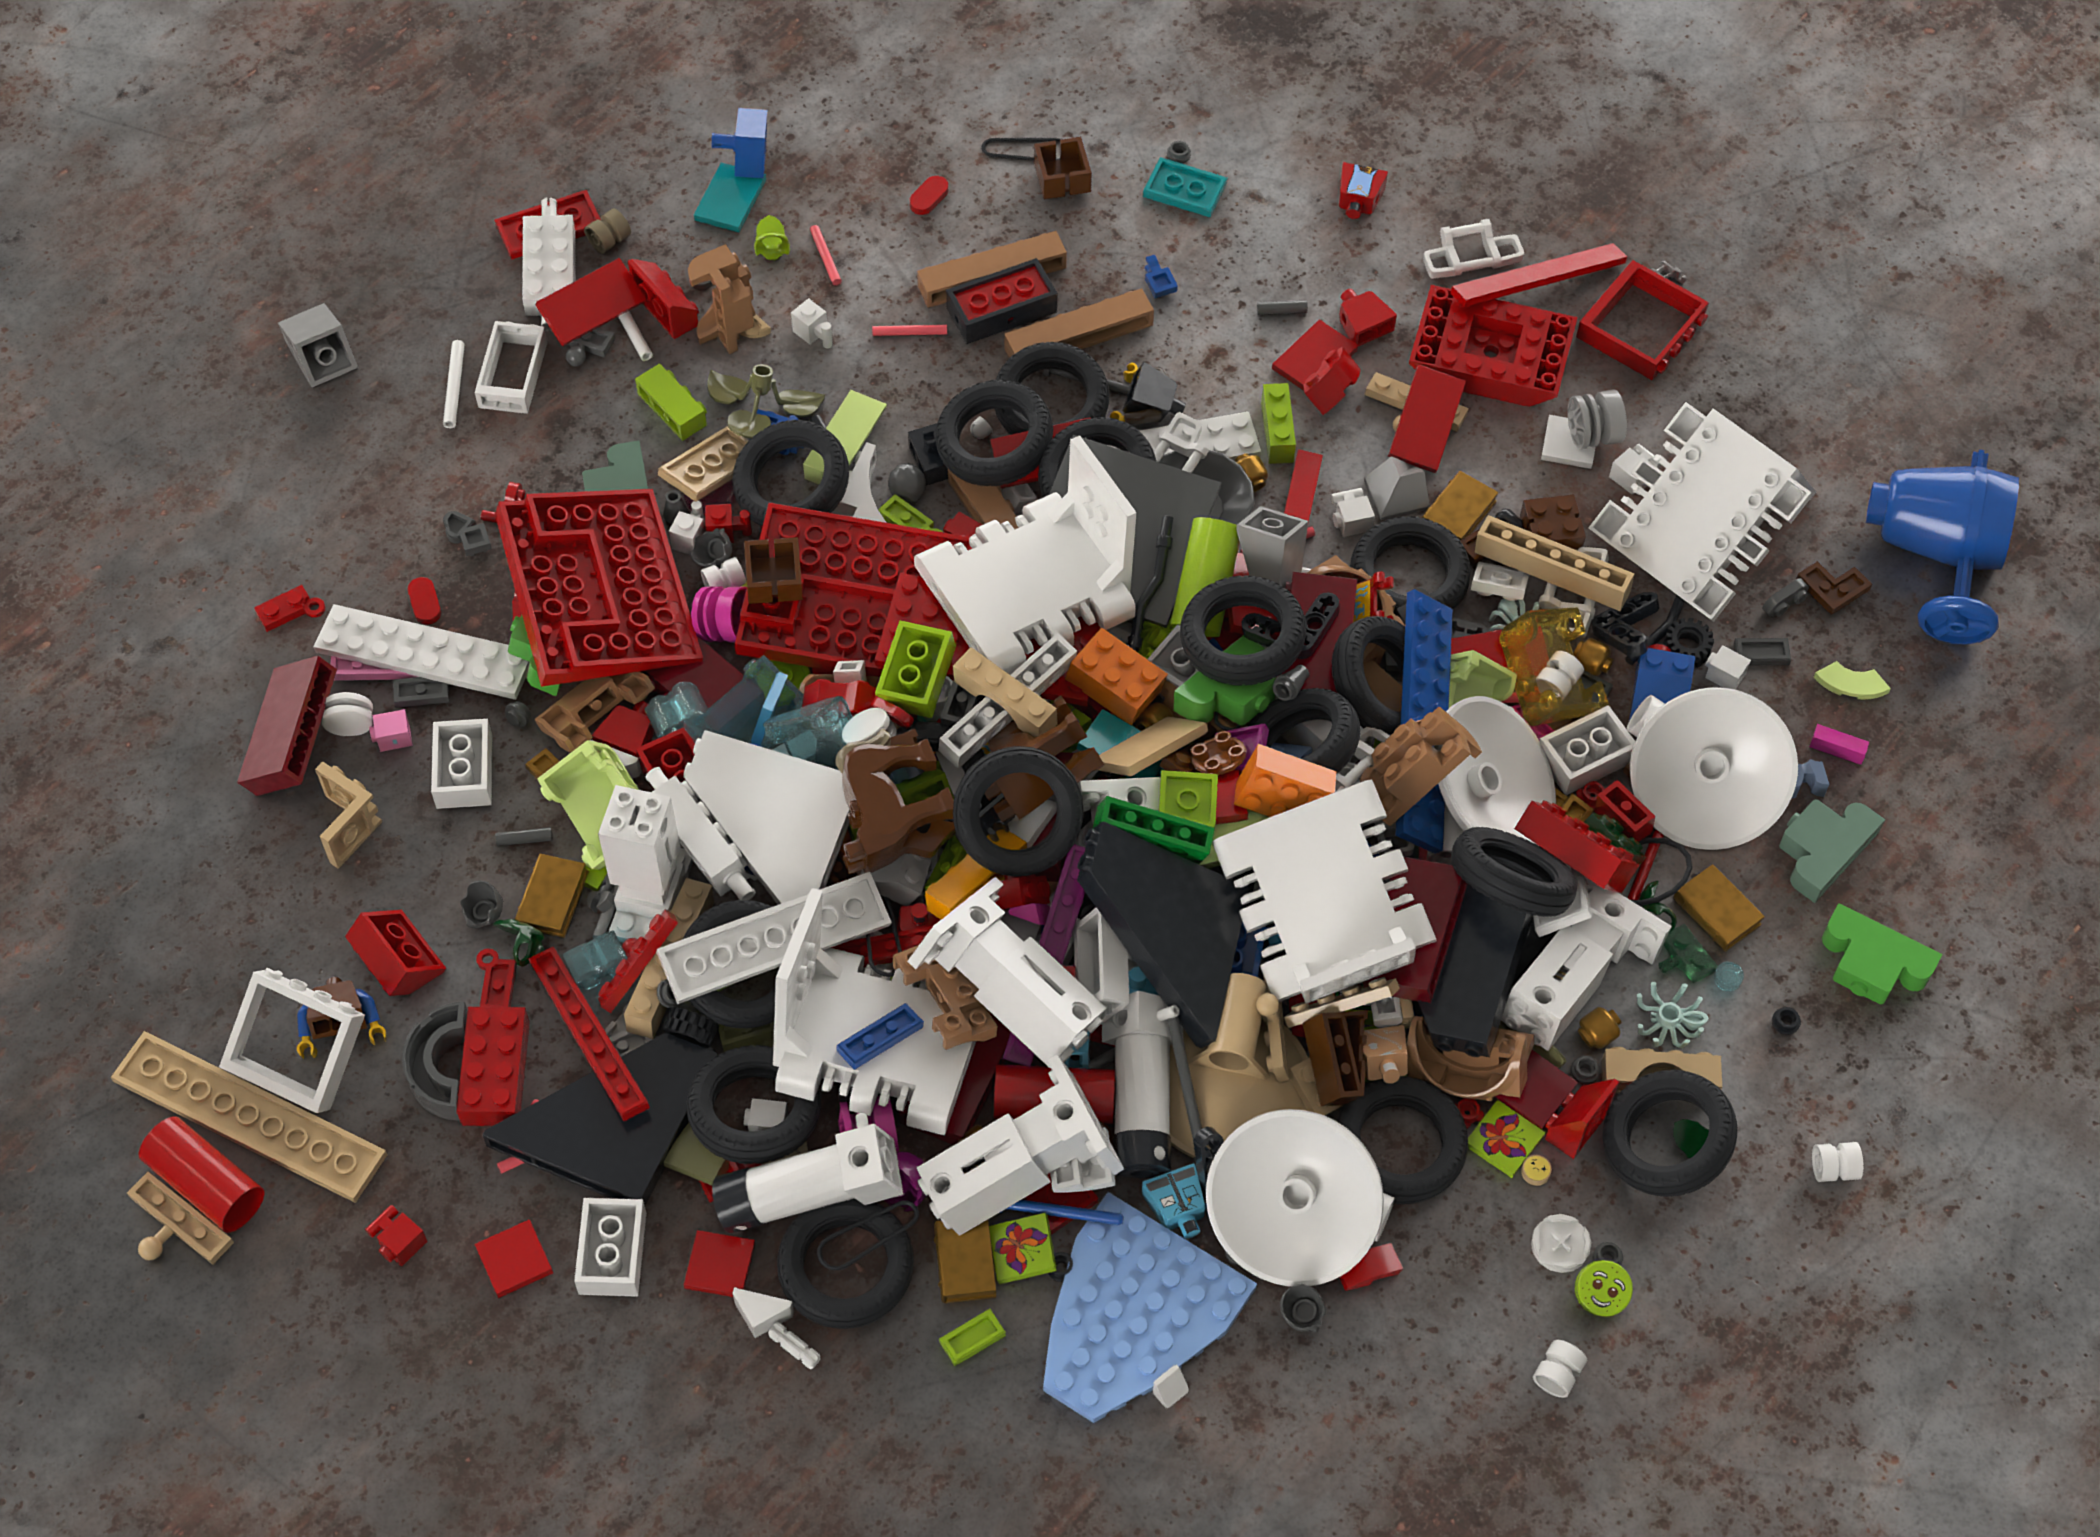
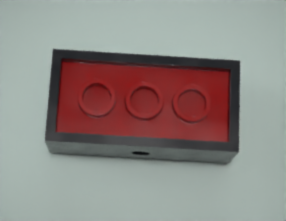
[946,258,1058,344]

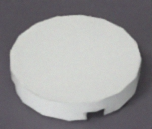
[1531,1214,1591,1273]

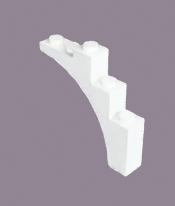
[831,442,887,523]

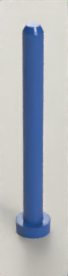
[999,1199,1124,1225]

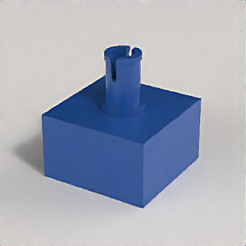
[712,108,767,178]

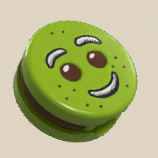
[1575,1260,1633,1316]

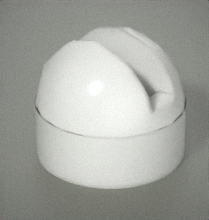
[970,416,993,439]

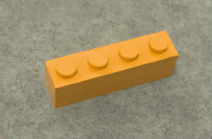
[925,829,1027,920]

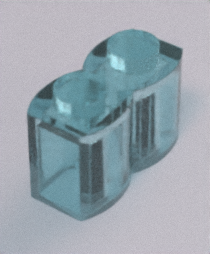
[644,681,710,737]
[562,930,628,990]

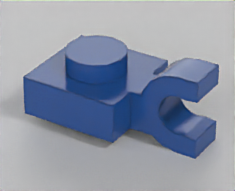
[1145,254,1178,299]

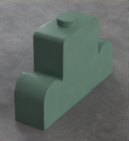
[582,440,648,492]
[1779,799,1885,903]

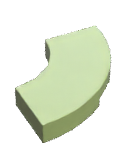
[1814,661,1891,700]

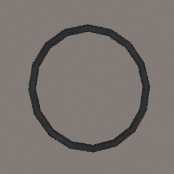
[1631,837,1692,906]

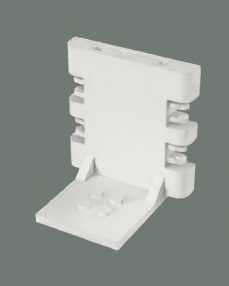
[1589,402,1816,622]
[914,436,1136,675]
[1212,780,1436,1004]
[773,888,987,1135]

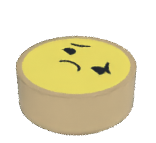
[1521,1155,1552,1186]

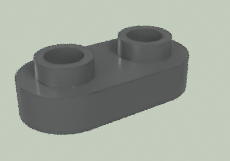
[1762,578,1809,617]

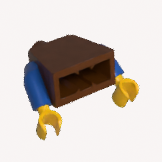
[297,977,387,1059]

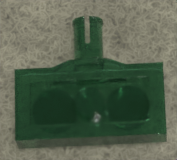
[1658,923,1718,983]

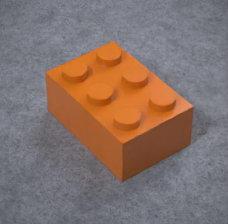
[1065,628,1168,726]
[1234,744,1336,817]

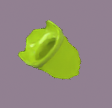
[754,215,790,260]

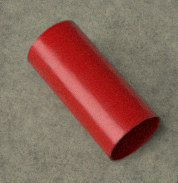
[994,1064,1115,1125]
[139,1116,265,1233]

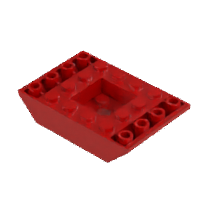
[1409,285,1578,407]

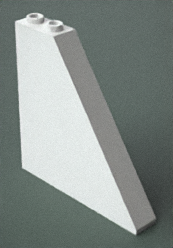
[683,730,850,905]

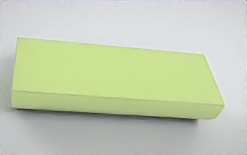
[803,390,887,484]

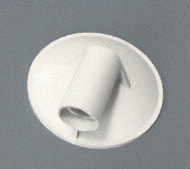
[1627,688,1798,850]
[1427,696,1556,865]
[1206,1109,1395,1286]

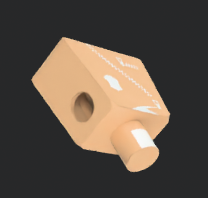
[1363,1025,1408,1084]

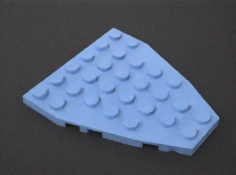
[1043,1192,1257,1423]

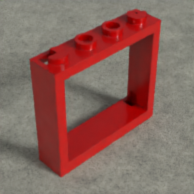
[1576,260,1709,380]

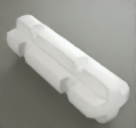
[768,1322,821,1369]

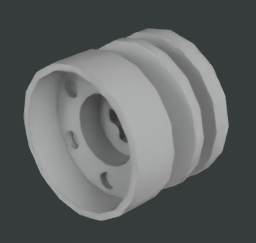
[1568,390,1627,449]

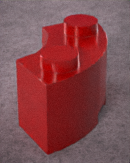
[1303,346,1361,415]
[801,679,878,724]

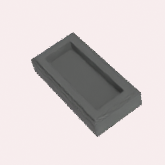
[1734,638,1791,665]

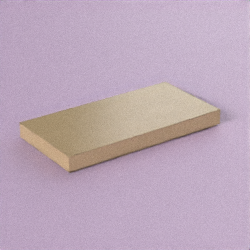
[658,426,749,502]
[1099,716,1208,776]

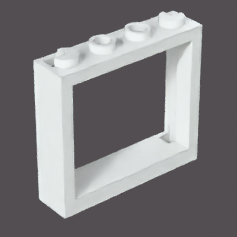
[219,968,365,1113]

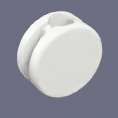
[321,692,373,736]
[842,708,897,744]

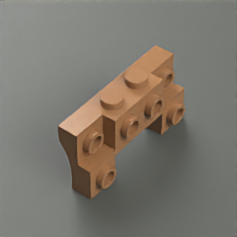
[534,671,655,753]
[893,945,997,1050]

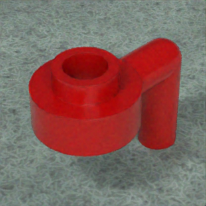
[481,482,526,523]

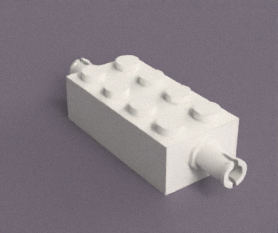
[522,198,576,331]
[645,767,756,900]

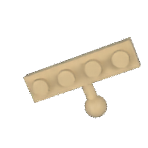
[1365,372,1469,432]
[1256,975,1289,1082]
[1284,977,1400,1028]
[127,1172,234,1265]

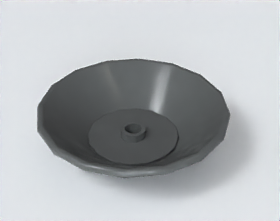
[1159,450,1255,525]

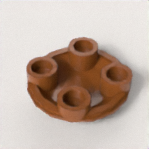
[1191,731,1247,775]

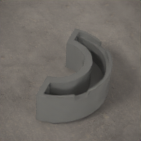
[402,1002,468,1121]

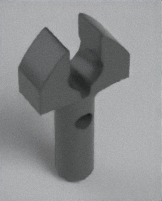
[587,873,615,913]

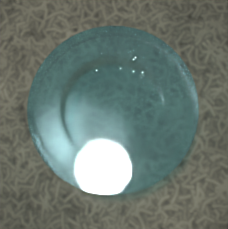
[1714,962,1744,991]

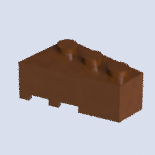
[1302,1010,1368,1107]

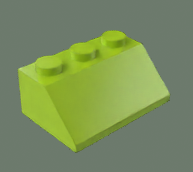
[875,620,956,718]

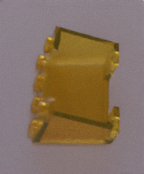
[1499,607,1610,727]

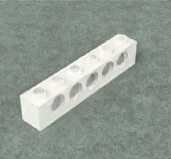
[938,633,1077,769]

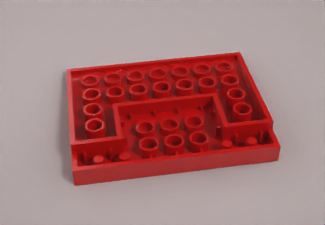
[495,489,703,687]
[735,503,972,677]

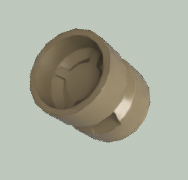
[584,208,631,254]

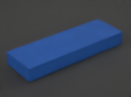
[836,1003,924,1070]

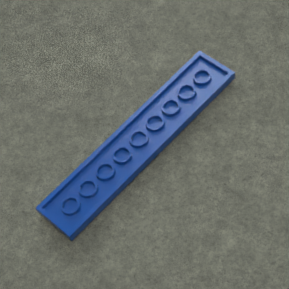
[1395,589,1453,854]

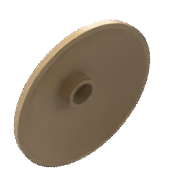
[1170,973,1308,1161]

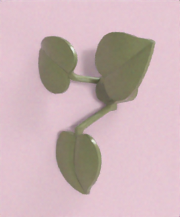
[707,364,825,439]

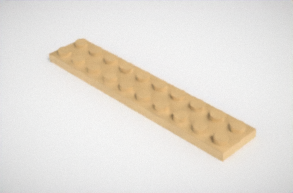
[111,1031,387,1203]

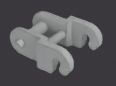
[1650,261,1687,283]

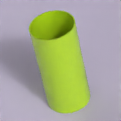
[1170,517,1240,637]

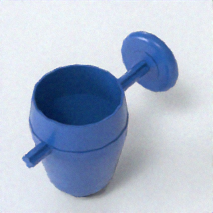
[1866,450,2019,645]

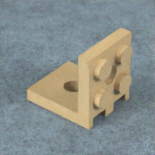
[315,761,382,869]

